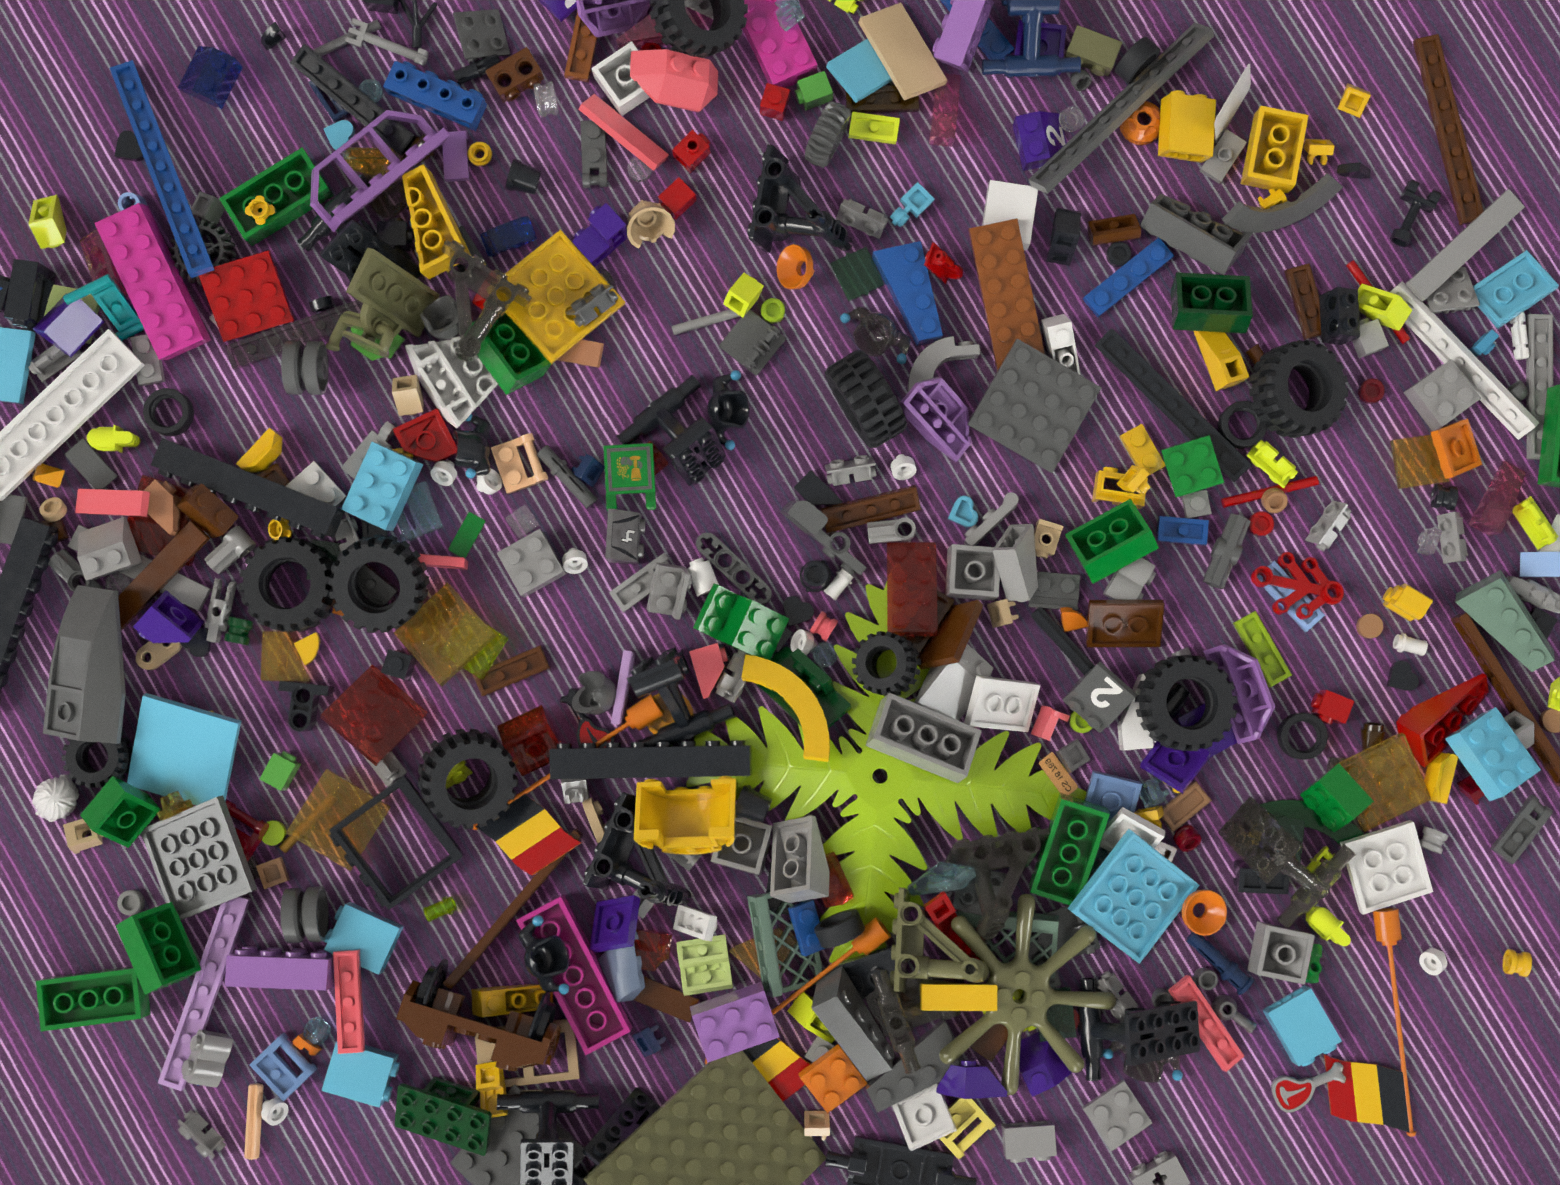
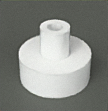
[890,454,916,480]
[431,460,457,486]
[476,469,502,495]
[562,548,588,574]
[790,629,817,655]
[1419,948,1447,975]
[261,1098,288,1126]

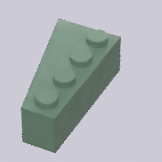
[1455,570,1555,672]

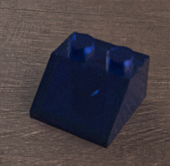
[178,46,243,110]

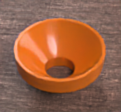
[1120,101,1160,145]
[777,244,814,290]
[1182,889,1227,936]

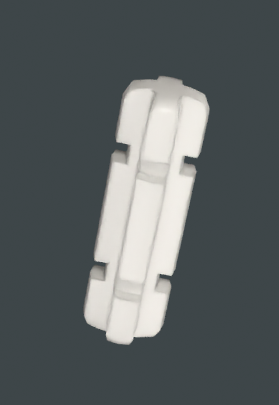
[1510,312,1529,360]

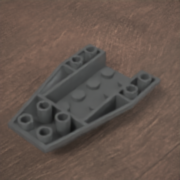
[43,585,126,744]

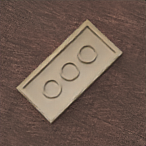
[858,3,947,101]

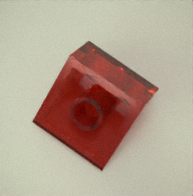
[497,705,561,776]

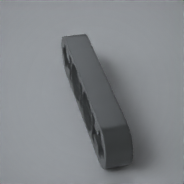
[696,532,772,605]

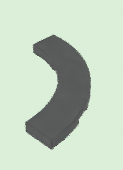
[1222,173,1343,233]

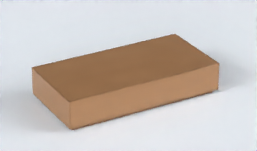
[1161,781,1212,832]

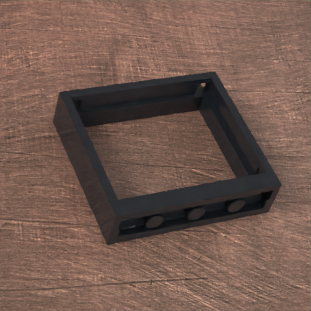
[329,774,463,910]

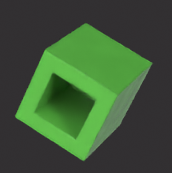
[795,71,833,110]
[260,751,301,791]

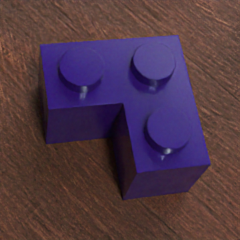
[572,203,628,267]

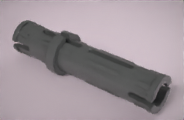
[537,445,598,509]

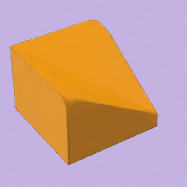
[32,463,65,488]

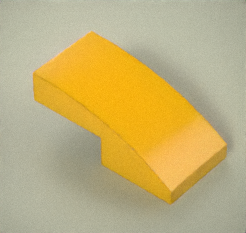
[476,1061,508,1118]

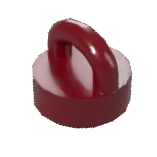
[1173,825,1202,852]

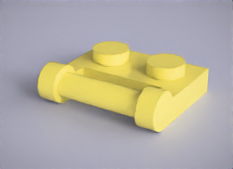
[939,1098,996,1160]

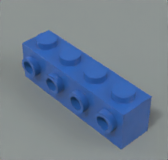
[383,61,487,131]

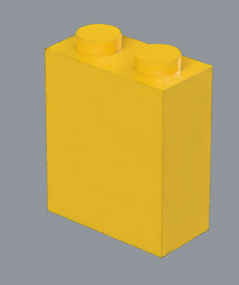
[1158,90,1216,163]

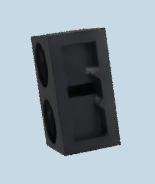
[1319,287,1360,345]

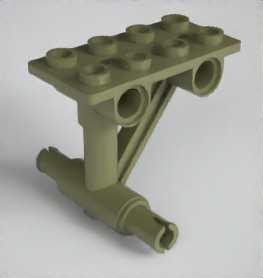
[890,887,989,993]

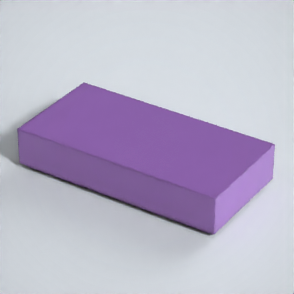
[442,131,470,182]

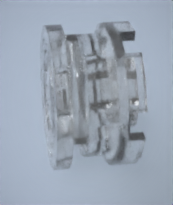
[533,81,559,118]

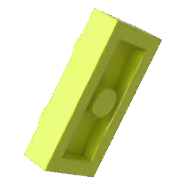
[848,112,900,144]

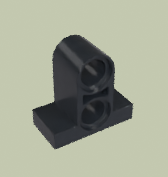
[1046,207,1081,266]
[278,681,334,732]

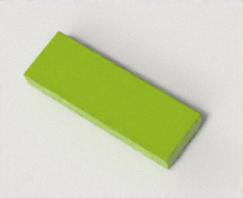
[1233,611,1292,687]

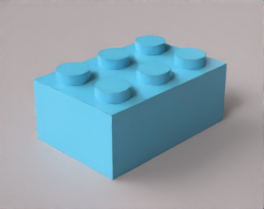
[341,442,424,531]
[1445,707,1541,802]

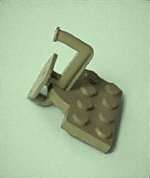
[325,248,440,358]

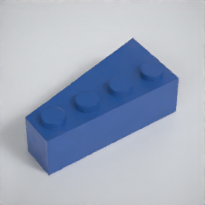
[872,241,943,346]

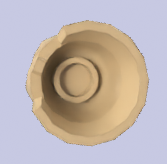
[627,200,675,249]

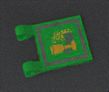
[603,443,656,511]

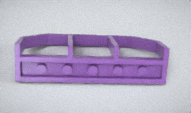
[310,110,450,232]

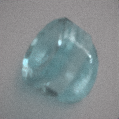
[303,1017,331,1045]

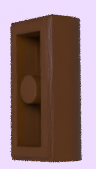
[1087,214,1141,246]

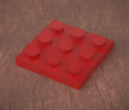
[199,250,295,342]

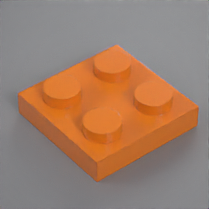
[1430,418,1483,479]
[798,1044,868,1114]

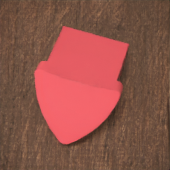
[1031,706,1070,741]

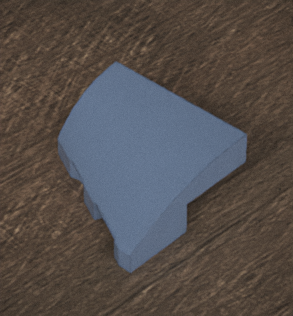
[598,932,645,1003]

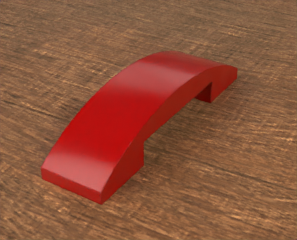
[923,891,980,960]

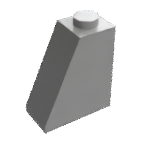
[992,524,1038,602]

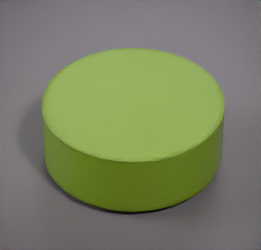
[761,298,785,324]
[1069,711,1092,733]
[262,820,287,846]

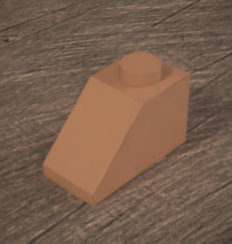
[144,479,181,536]

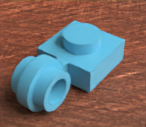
[890,182,935,228]

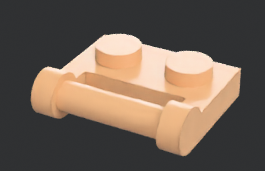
[491,433,548,494]

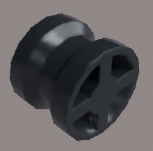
[1430,484,1458,510]

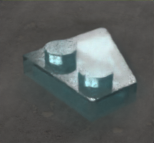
[907,862,976,896]

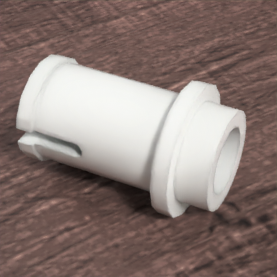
[824,568,854,601]
[1393,633,1428,656]

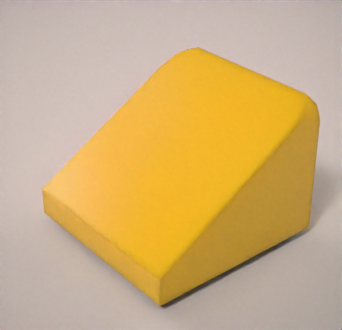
[1337,83,1371,118]

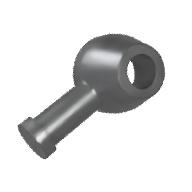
[1211,995,1257,1034]

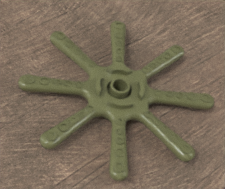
[919,894,1116,1095]

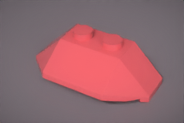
[630,49,718,112]

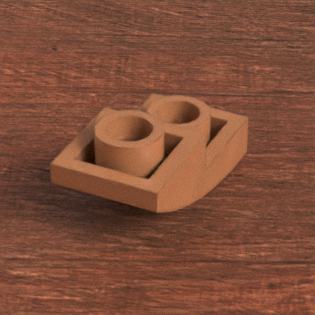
[556,340,604,368]

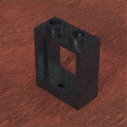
[4,259,56,333]

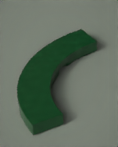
[1246,800,1364,847]

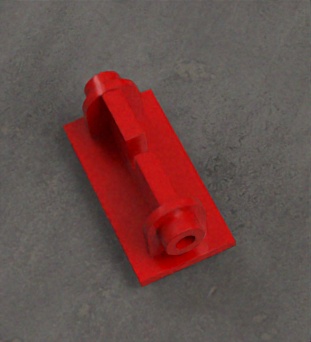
[924,242,963,284]

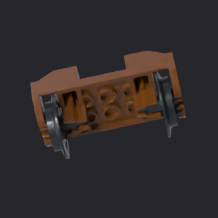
[396,959,562,1072]

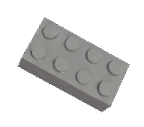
[865,693,982,783]

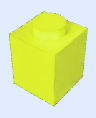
[723,273,764,318]

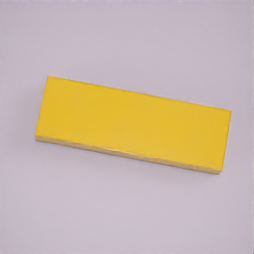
[920,984,997,1011]

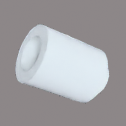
[687,558,719,597]

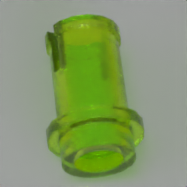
[423,896,457,922]

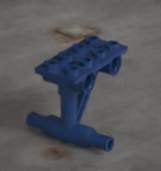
[982,0,1081,78]

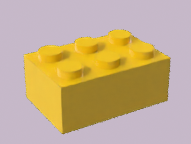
[1241,106,1309,194]

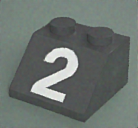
[1063,662,1137,733]

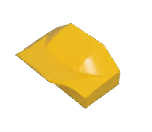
[236,428,283,473]
[1423,753,1458,804]

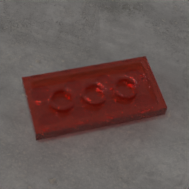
[887,542,938,636]

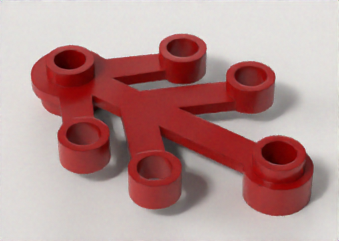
[1251,552,1344,620]

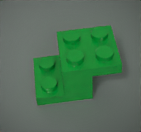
[693,583,789,660]

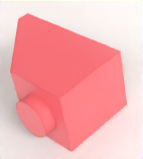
[689,643,728,699]

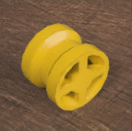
[1503,949,1532,977]

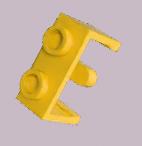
[1092,467,1148,509]

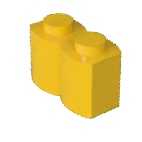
[1382,583,1433,621]

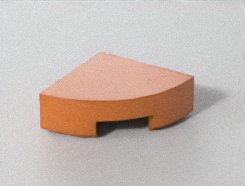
[1060,607,1087,632]
[292,1032,322,1056]

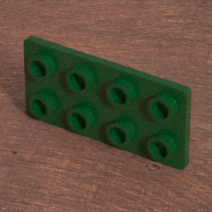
[755,646,851,729]
[395,1076,492,1156]

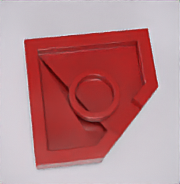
[393,408,457,463]

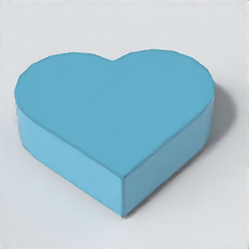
[324,120,355,152]
[948,496,979,528]

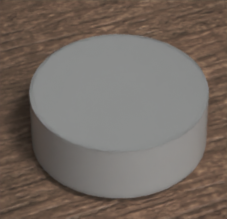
[117,890,145,915]

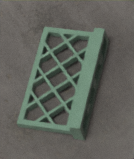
[747,892,822,998]
[957,910,1059,979]

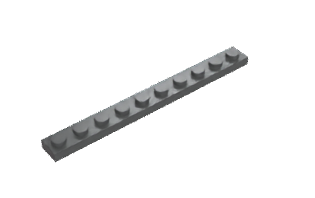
[1028,22,1214,194]

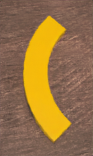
[741,654,830,762]

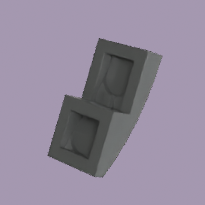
[64,438,118,489]

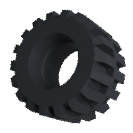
[852,631,921,696]
[62,732,133,788]

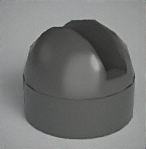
[1070,69,1092,91]
[1507,380,1528,401]

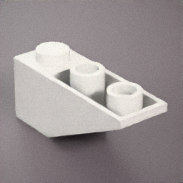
[1041,314,1081,375]
[1117,674,1156,750]

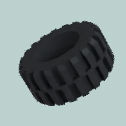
[650,0,748,58]
[1249,340,1349,438]
[825,350,907,448]
[328,534,429,633]
[239,537,336,633]
[1135,655,1238,751]
[418,729,518,829]

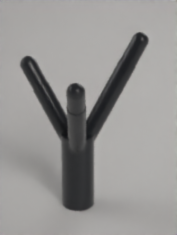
[399,0,437,49]

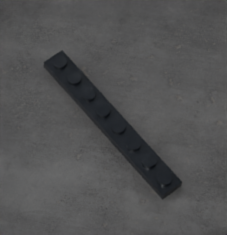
[1094,328,1252,482]

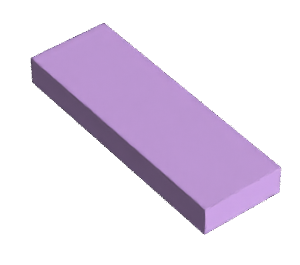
[611,650,635,725]

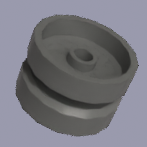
[281,340,329,395]
[280,886,329,944]

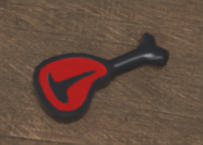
[560,688,615,748]

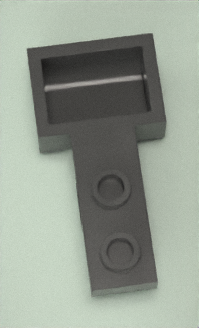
[780,500,867,575]

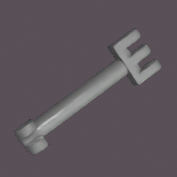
[345,18,429,66]

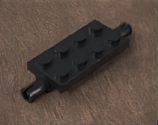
[825,1135,977,1185]

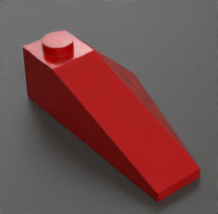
[1396,673,1489,767]

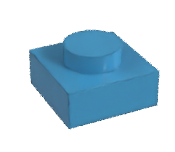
[1469,329,1499,357]

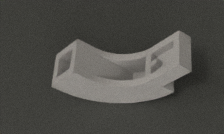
[907,336,980,392]

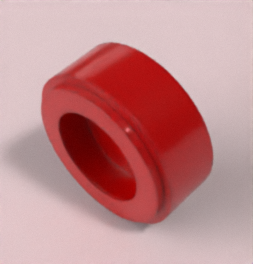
[1248,511,1274,536]

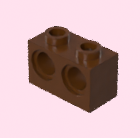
[485,47,544,103]

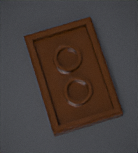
[918,600,983,670]
[1086,600,1165,648]

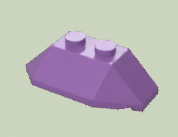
[576,0,650,37]
[900,377,971,462]
[1203,644,1275,744]

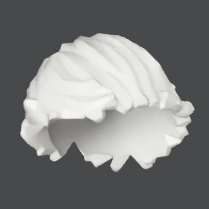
[32,774,79,822]

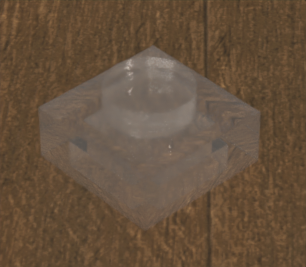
[505,504,540,539]
[1417,527,1442,556]

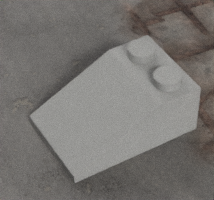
[914,644,993,721]
[770,815,829,903]

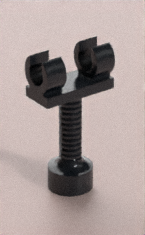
[1390,179,1442,247]

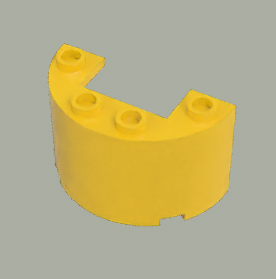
[634,776,736,855]

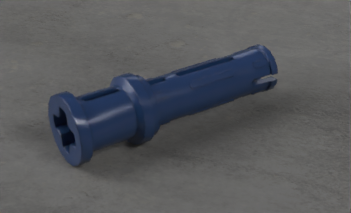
[1185,932,1255,995]

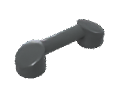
[1151,967,1218,1007]

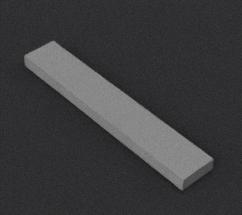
[1405,189,1525,302]
[1526,314,1553,460]
[68,525,212,611]

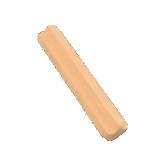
[244,1083,263,1160]

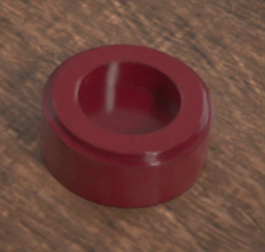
[1358,378,1385,404]

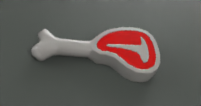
[1271,1062,1346,1113]

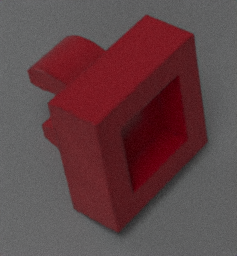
[1457,775,1487,805]

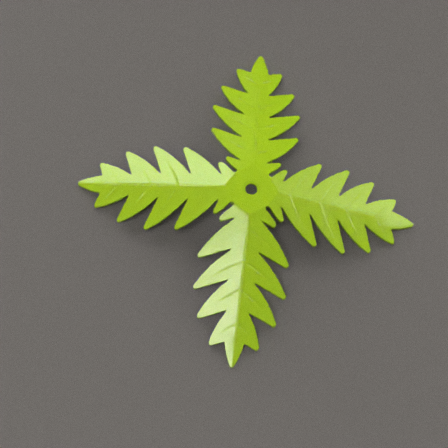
[686,563,1087,963]

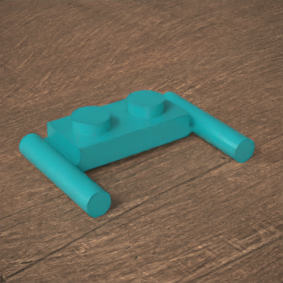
[63,274,145,341]

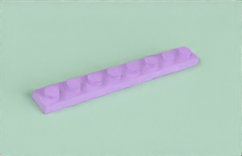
[158,896,251,1091]

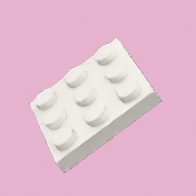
[1340,820,1433,915]

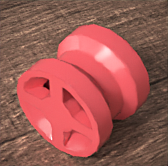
[809,611,838,642]

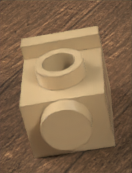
[1034,519,1063,559]
[63,819,104,854]

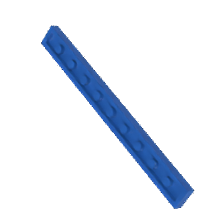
[110,60,215,278]

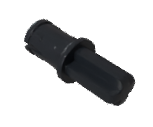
[453,54,501,85]

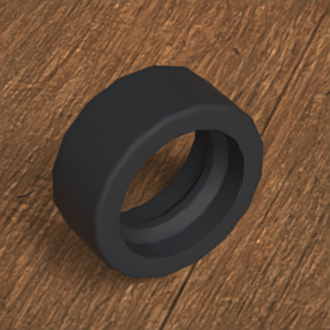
[1115,36,1160,84]
[143,388,194,436]
[1218,401,1267,449]
[1277,713,1328,760]
[814,909,865,948]

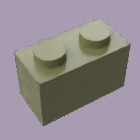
[1064,25,1122,76]

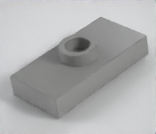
[1199,129,1247,184]

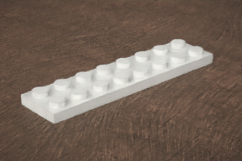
[0,329,145,501]

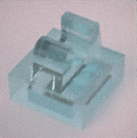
[775,0,805,32]
[1139,778,1169,808]

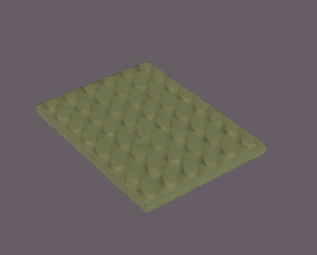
[584,1050,826,1185]

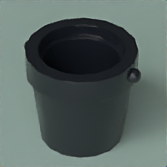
[505,159,541,195]
[799,560,831,592]
[735,785,772,822]

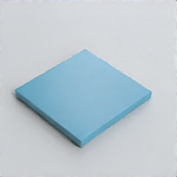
[127,693,241,806]
[1067,829,1200,964]

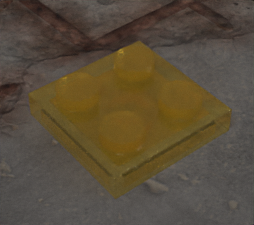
[1390,435,1449,489]

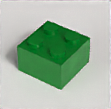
[1161,434,1224,498]
[1300,763,1374,832]
[80,776,161,848]

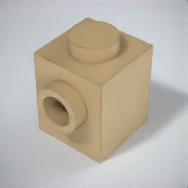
[392,374,424,416]

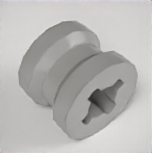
[1419,826,1448,854]

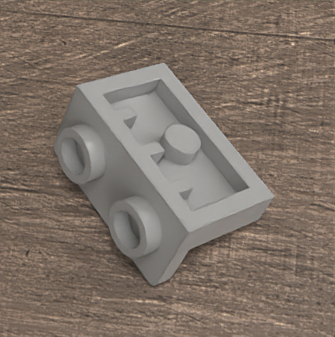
[646,562,692,620]

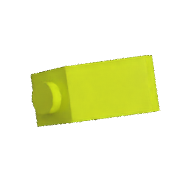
[29,194,67,249]
[1358,284,1413,331]
[787,992,835,1043]

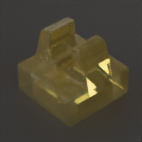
[157,791,194,821]

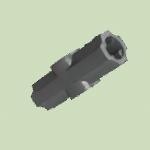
[1202,513,1251,590]
[48,549,104,592]

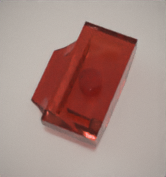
[634,928,673,971]

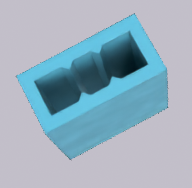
[324,902,404,975]
[1262,985,1342,1067]
[321,1041,400,1107]

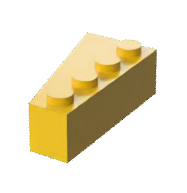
[402,164,472,279]

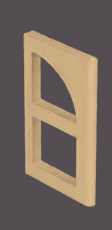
[475,1019,580,1087]

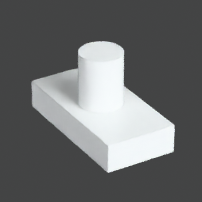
[673,905,718,941]

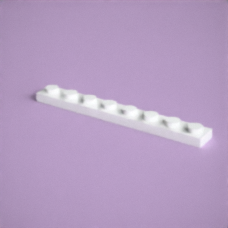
[1390,281,1539,440]

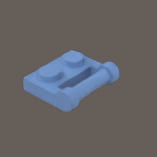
[250,1032,318,1101]

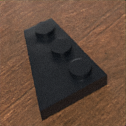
[824,946,895,1000]

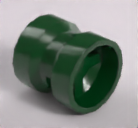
[224,617,254,646]

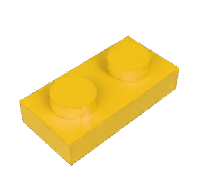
[1119,424,1166,476]

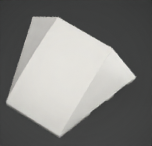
[405,336,498,429]

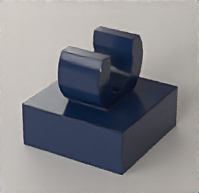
[572,454,605,487]
[632,1025,666,1057]

